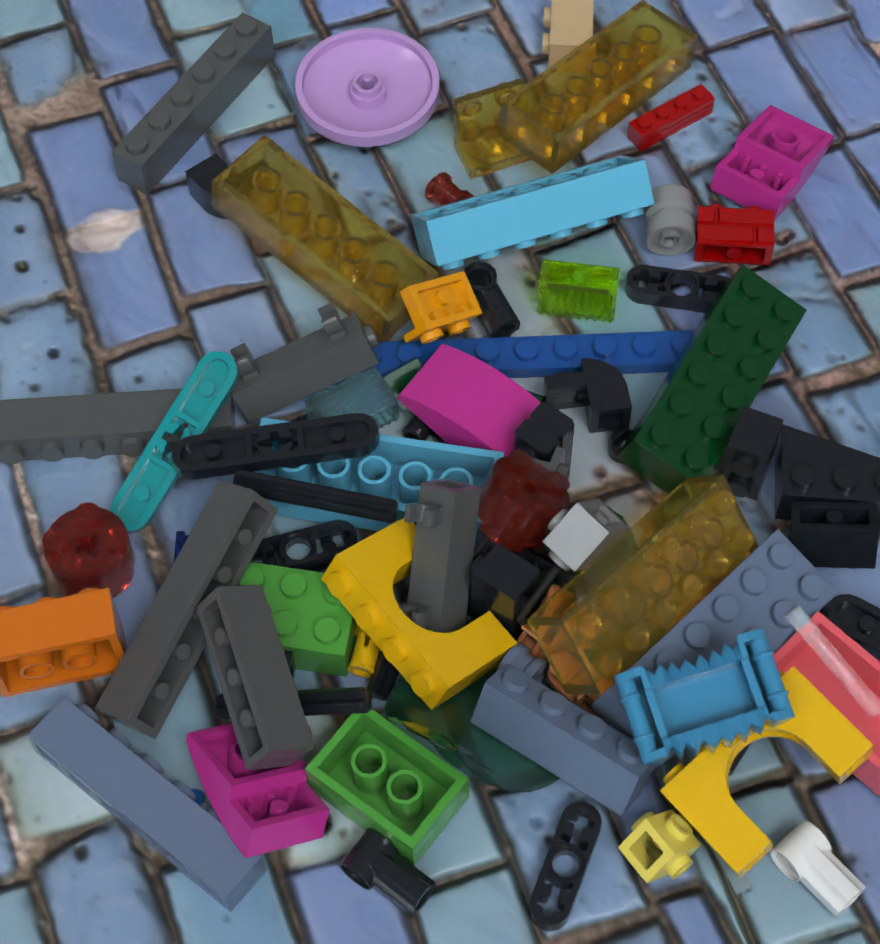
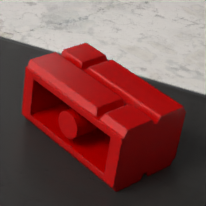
[694,204,775,265]

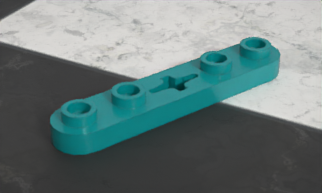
[110,351,239,533]

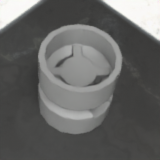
[645,184,696,256]

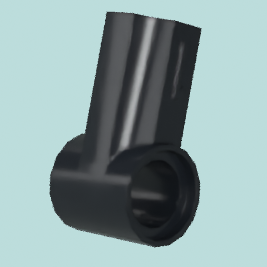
[464,261,520,338]
[339,828,435,917]

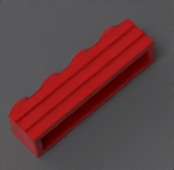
[627,84,715,152]

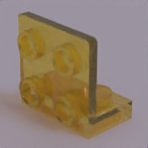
[453,78,538,179]

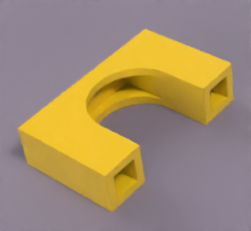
[321,517,517,710]
[660,666,873,879]

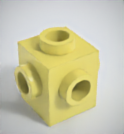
[618,809,702,883]

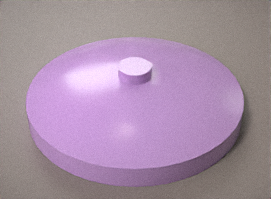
[295,28,440,147]

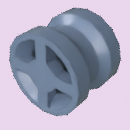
[496,642,550,683]

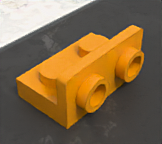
[400,271,483,345]

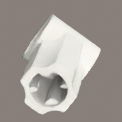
[770,821,866,917]

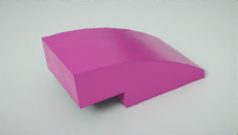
[709,105,834,221]
[396,343,541,464]
[186,723,330,858]

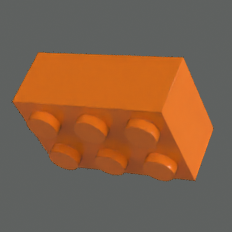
[0,588,127,698]

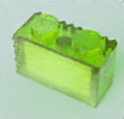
[537,259,620,323]

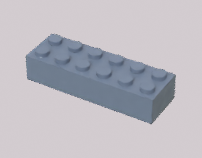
[591,529,838,771]

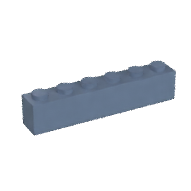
[27,697,267,913]

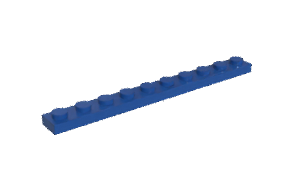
[334,330,695,385]

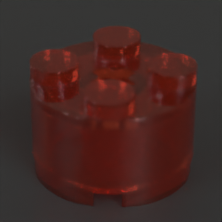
[478,450,570,552]
[42,502,135,598]

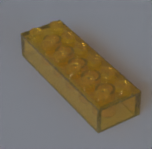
[497,0,698,174]
[211,134,439,342]
[527,474,759,695]

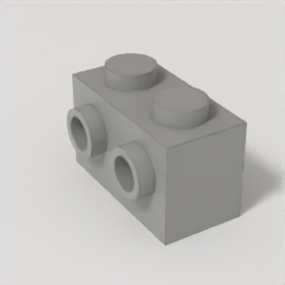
[542,499,630,572]

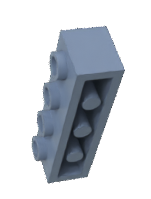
[470,663,654,816]

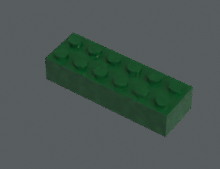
[616,265,807,504]

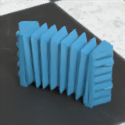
[614,629,795,765]

